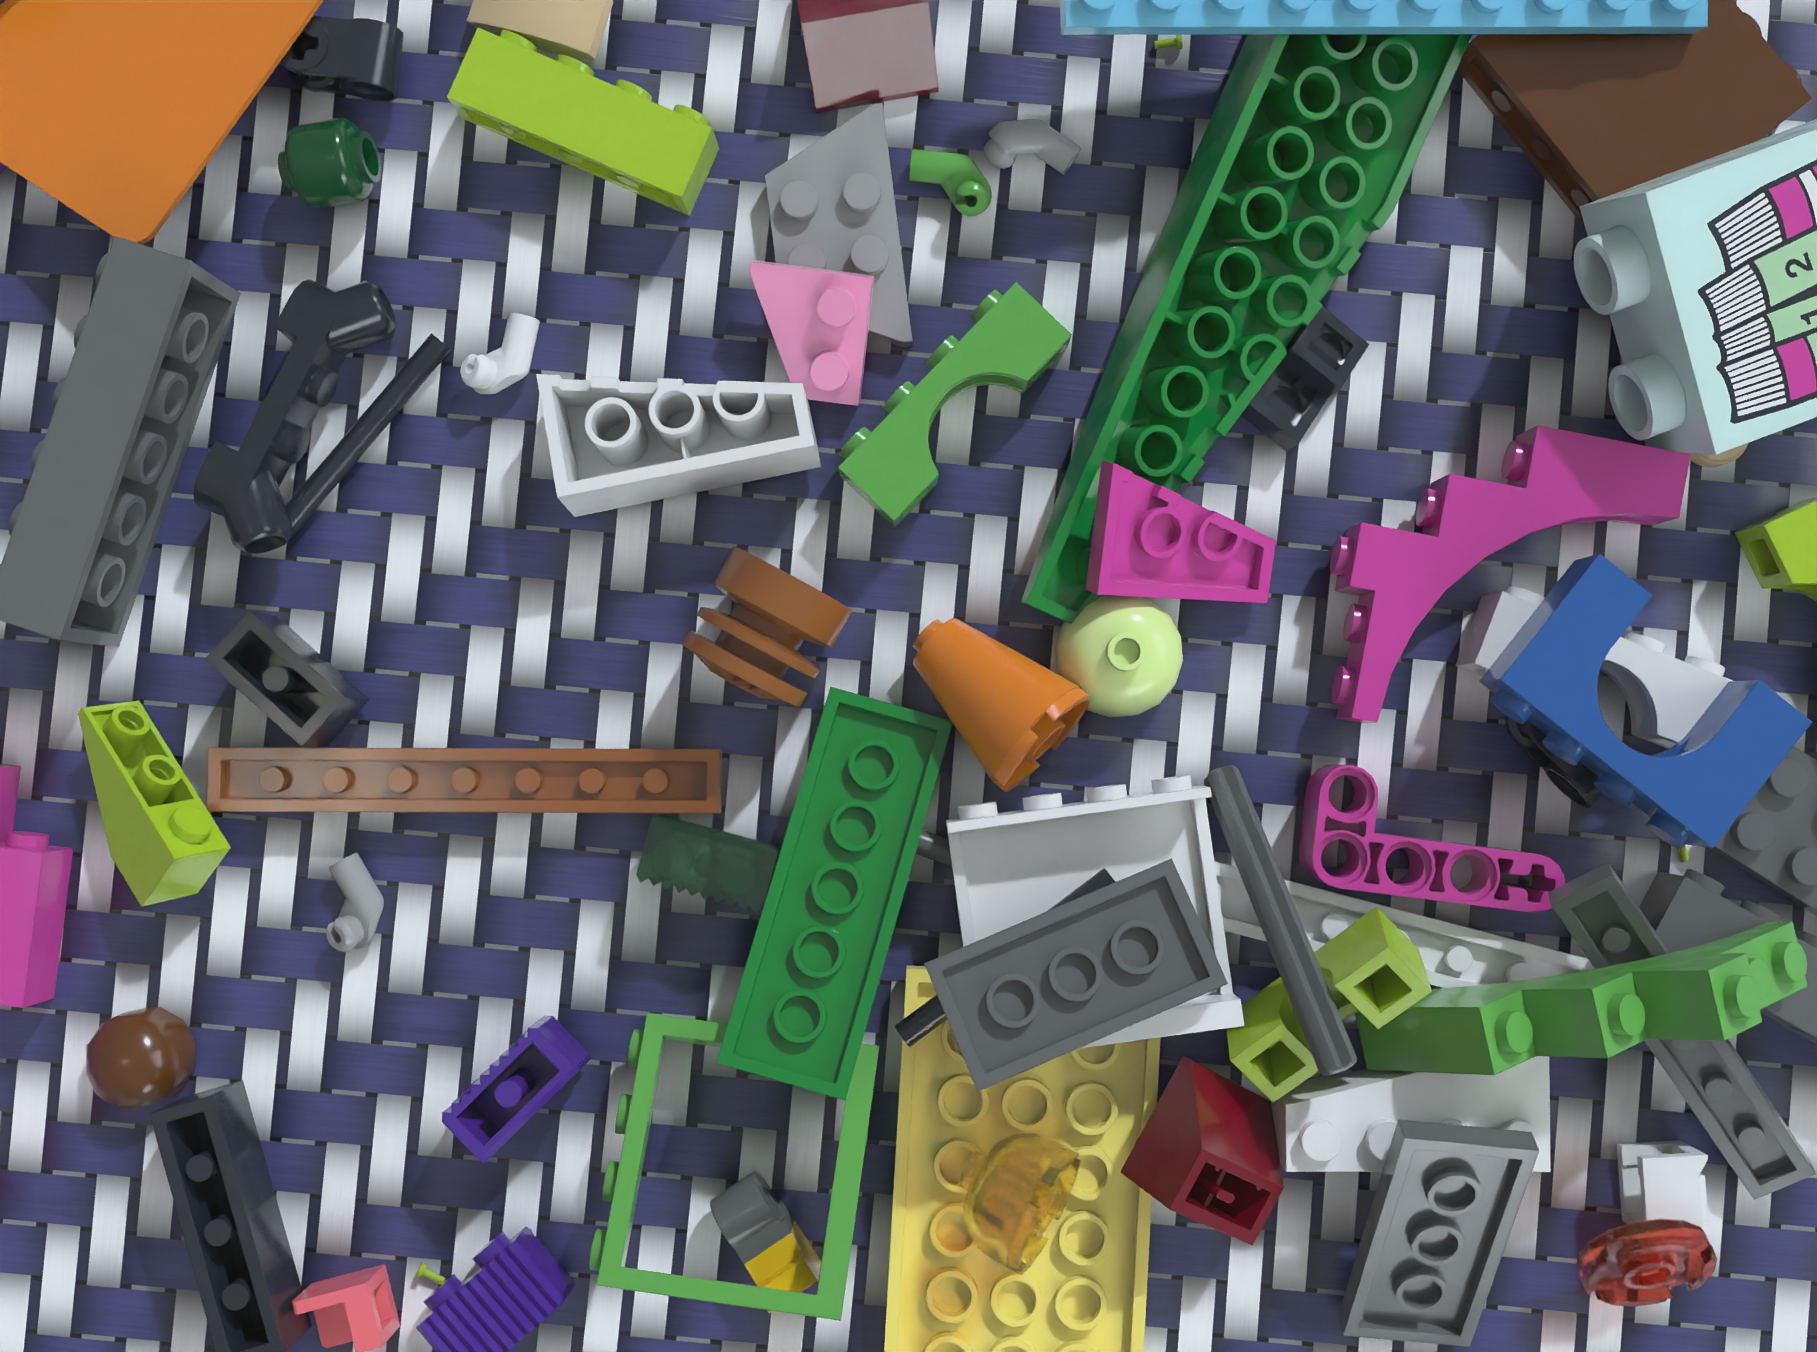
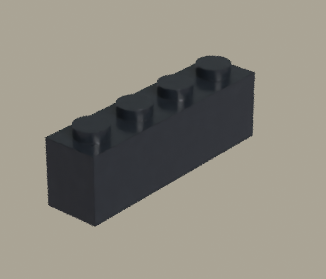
[149,1080,312,1352]

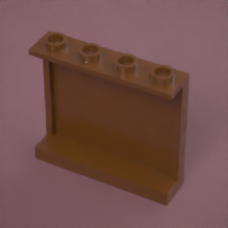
[1457,0,1812,229]

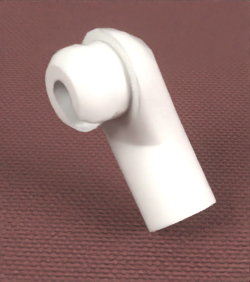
[460,313,540,394]

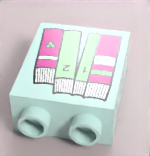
[1574,119,1817,455]

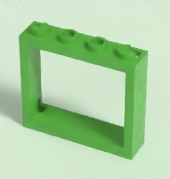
[589,1013,879,1321]

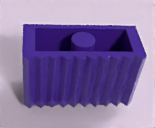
[442,1016,591,1163]
[416,1226,575,1352]

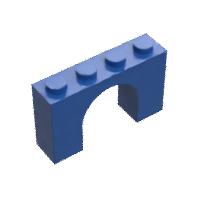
[1479,554,1812,849]

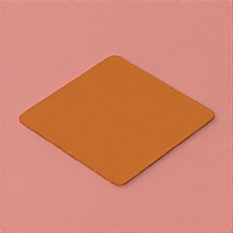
[0,0,324,245]

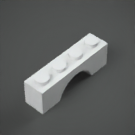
[1456,586,1733,749]

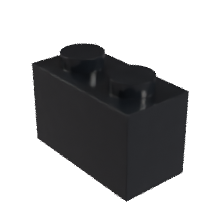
[205,611,370,747]

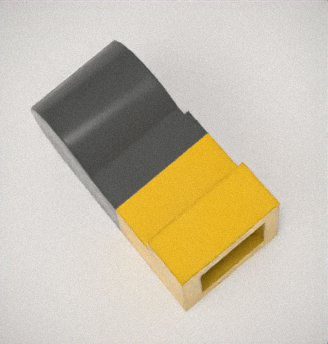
[710,1171,822,1314]

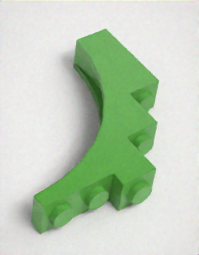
[1355,921,1807,1075]

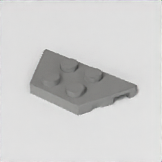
[765,103,913,348]

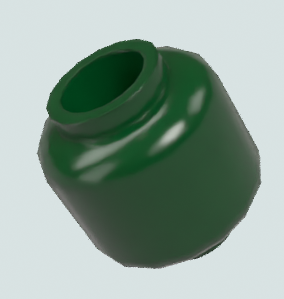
[278,118,381,209]

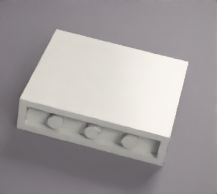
[946,775,1244,1049]

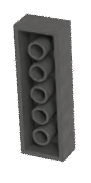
[0,236,241,647]

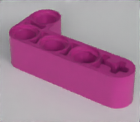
[1299,764,1565,913]

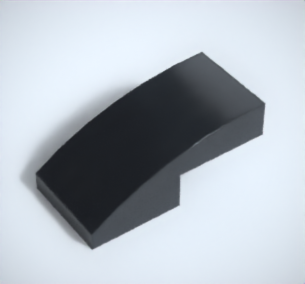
[1240,306,1369,452]

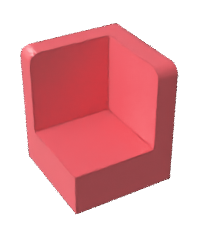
[291,1264,400,1352]

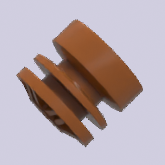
[681,546,852,708]

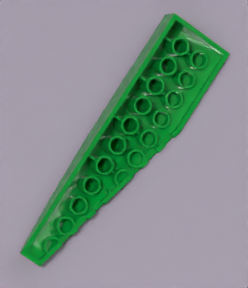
[1021,34,1472,624]

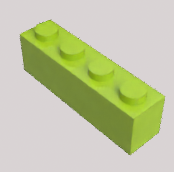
[447,27,720,216]

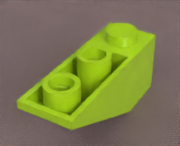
[78,700,231,907]

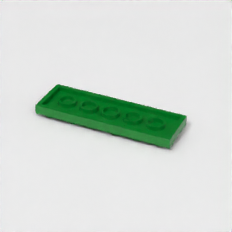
[716,686,953,1100]

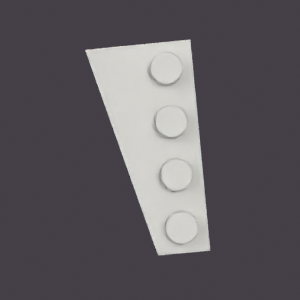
[536,374,821,517]
[1270,1056,1551,1172]

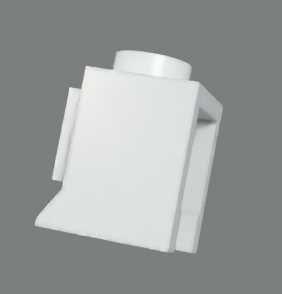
[1617,1140,1708,1246]

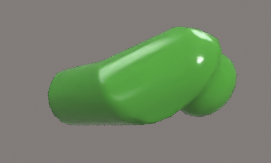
[909,149,992,217]

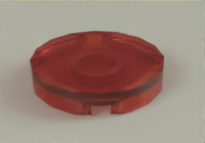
[1576,1219,1717,1307]

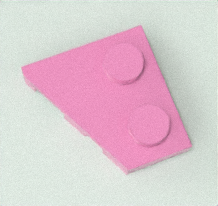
[749,260,875,406]

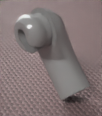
[984,119,1081,175]
[326,853,384,952]

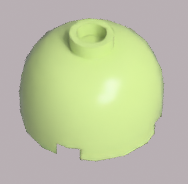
[1055,595,1183,717]

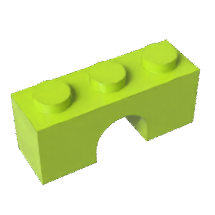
[1226,907,1432,1103]

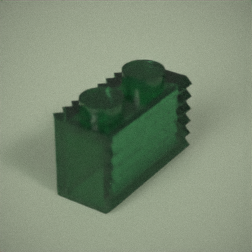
[636,815,782,914]

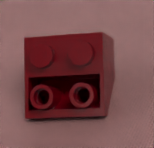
[1120,1056,1284,1246]

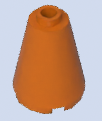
[913,618,1090,792]

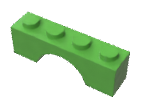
[838,282,1072,528]

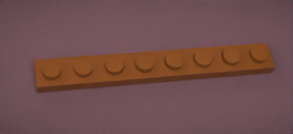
[207,747,722,813]

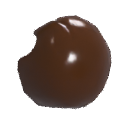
[86,1006,196,1109]

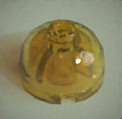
[959,1133,1081,1275]

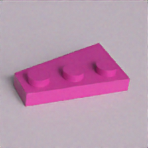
[1086,460,1276,603]

